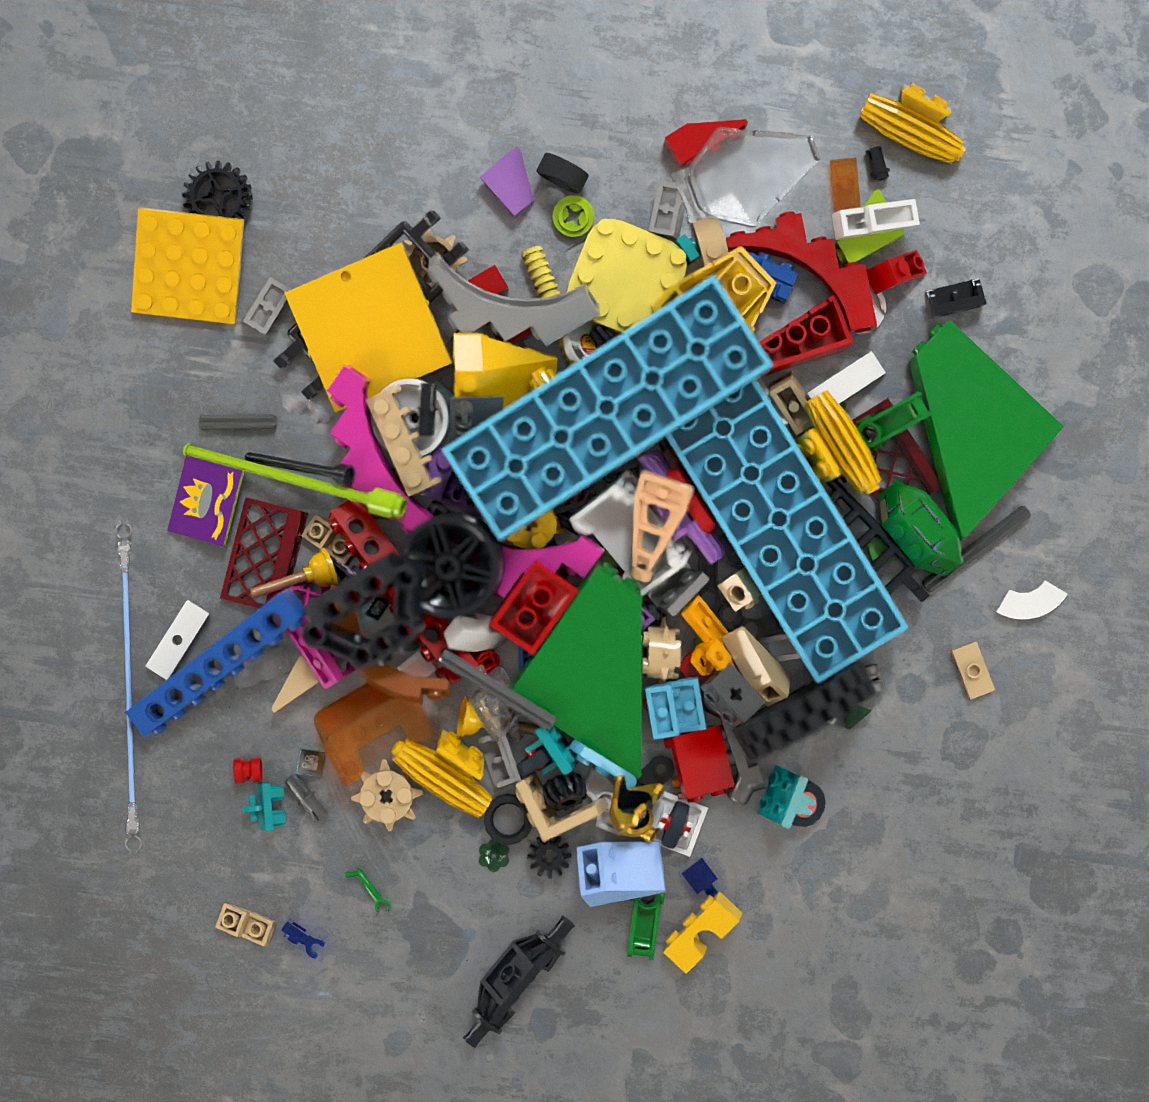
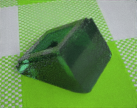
[842,706,872,730]

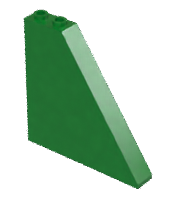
[909,320,1064,541]
[508,561,642,779]

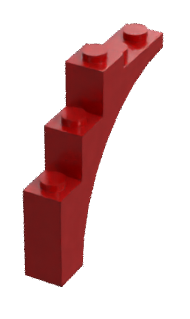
[726,211,877,335]

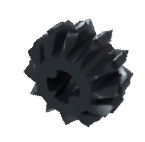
[542,772,587,812]
[527,835,572,879]

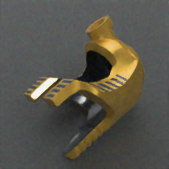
[609,775,664,843]

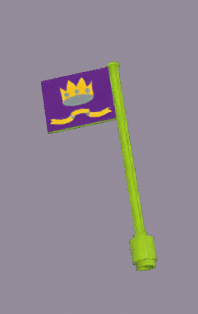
[167,443,407,547]

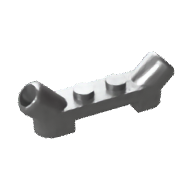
[702,692,766,805]

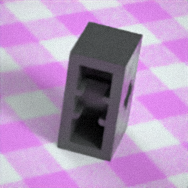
[700,663,765,726]

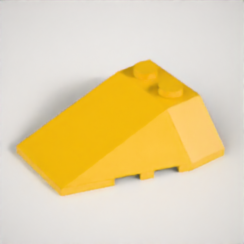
[652,246,776,334]
[453,333,557,410]

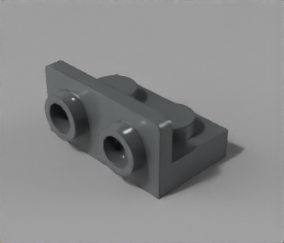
[646,562,710,617]

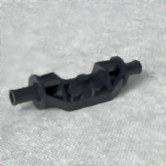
[463,915,575,1048]

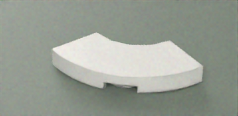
[995,581,1067,619]
[585,767,620,836]

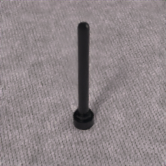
[245,452,355,486]

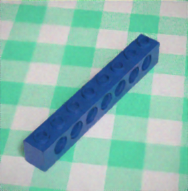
[125,588,307,737]

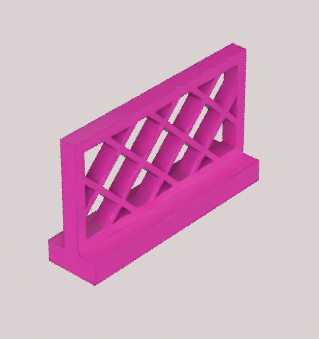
[267,581,364,690]

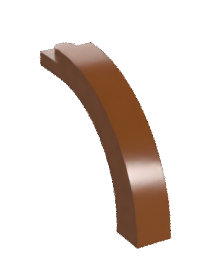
[331,585,451,705]

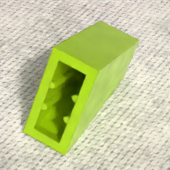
[835,189,905,265]

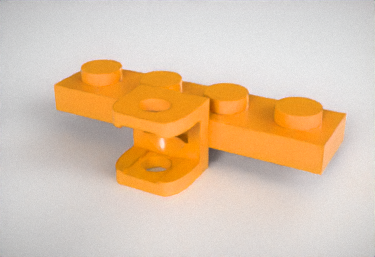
[681,594,743,676]

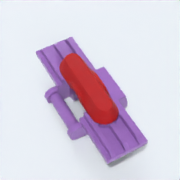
[639,450,726,564]

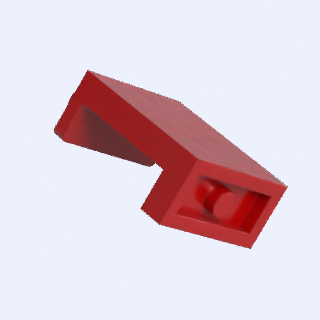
[663,725,734,803]

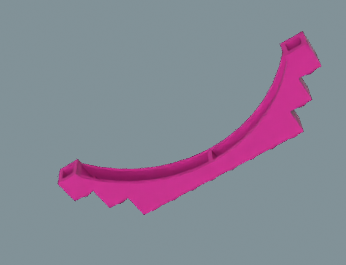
[327,365,605,598]

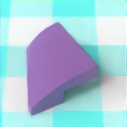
[480,146,534,218]

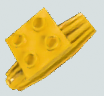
[859,82,966,164]
[794,390,881,496]
[391,729,493,818]

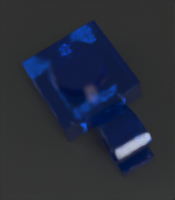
[681,857,718,897]
[281,918,326,959]

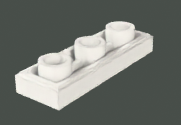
[145,600,210,680]

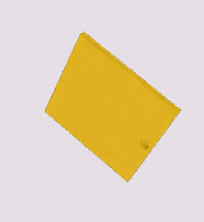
[285,242,453,412]

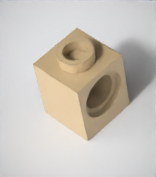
[718,567,761,612]

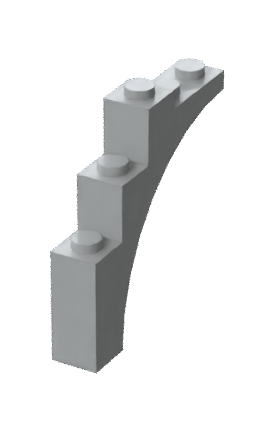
[428,254,600,346]

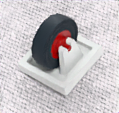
[641,790,708,857]

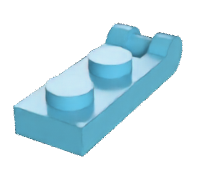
[569,739,637,789]

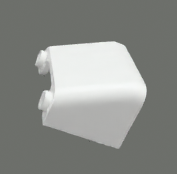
[569,470,693,596]

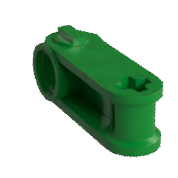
[856,391,933,452]
[627,892,665,960]

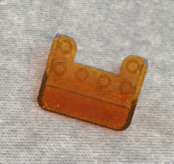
[314,669,439,787]

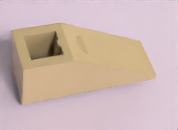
[722,626,791,707]

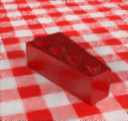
[758,294,853,378]

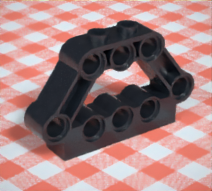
[694,533,783,641]
[302,550,427,670]

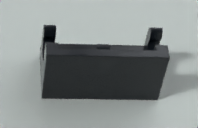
[925,278,987,319]

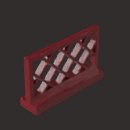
[852,398,941,502]
[220,497,308,609]

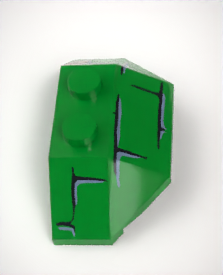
[878,480,964,577]

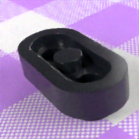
[635,755,674,787]

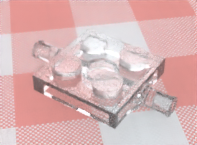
[469,665,524,742]

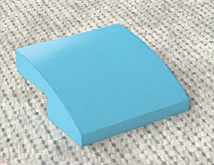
[645,676,707,739]

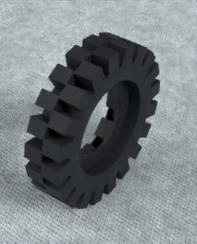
[733,661,876,761]

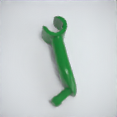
[345,868,391,913]

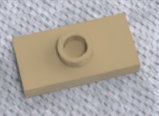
[951,641,995,699]

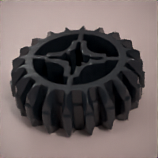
[182,160,253,219]

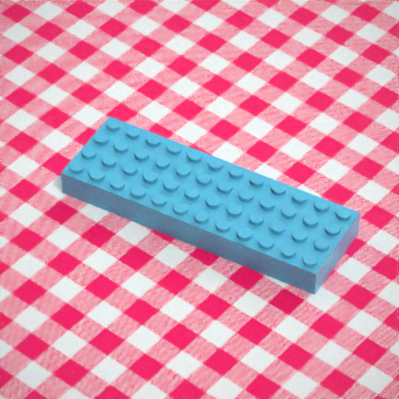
[442,275,773,542]
[666,379,909,683]

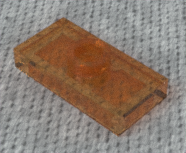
[829,158,861,213]

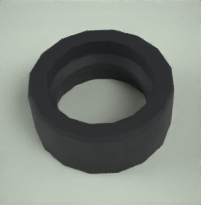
[536,153,589,194]
[484,794,532,845]

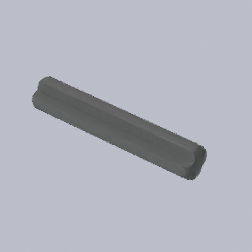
[199,414,277,429]

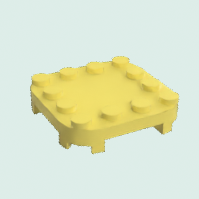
[566,219,687,334]

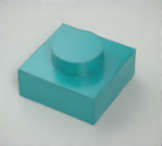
[675,234,700,266]

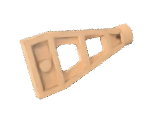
[630,470,694,582]

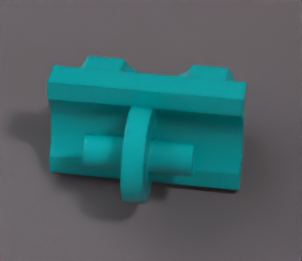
[242,782,286,831]

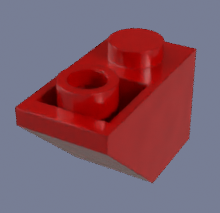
[866,250,927,295]

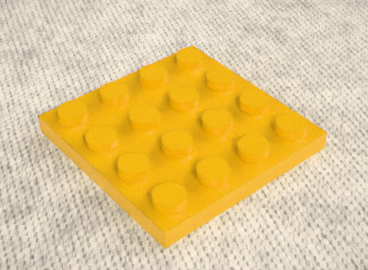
[131,207,244,324]

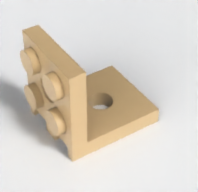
[515,772,609,841]

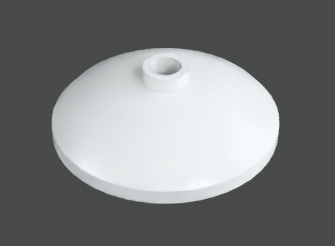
[371,379,449,456]

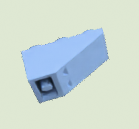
[577,842,666,907]

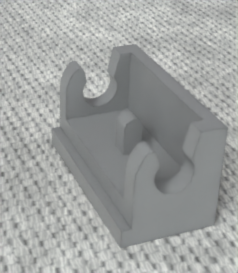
[648,180,689,241]
[242,277,291,335]
[478,729,522,788]

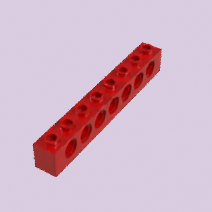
[328,500,479,686]

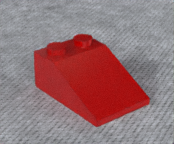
[489,559,579,655]

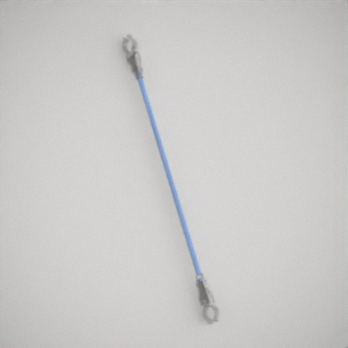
[115,520,142,855]

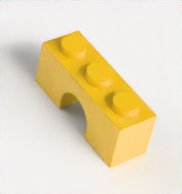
[663,891,742,974]

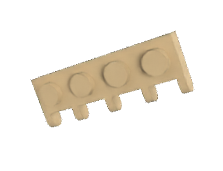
[366,385,442,497]

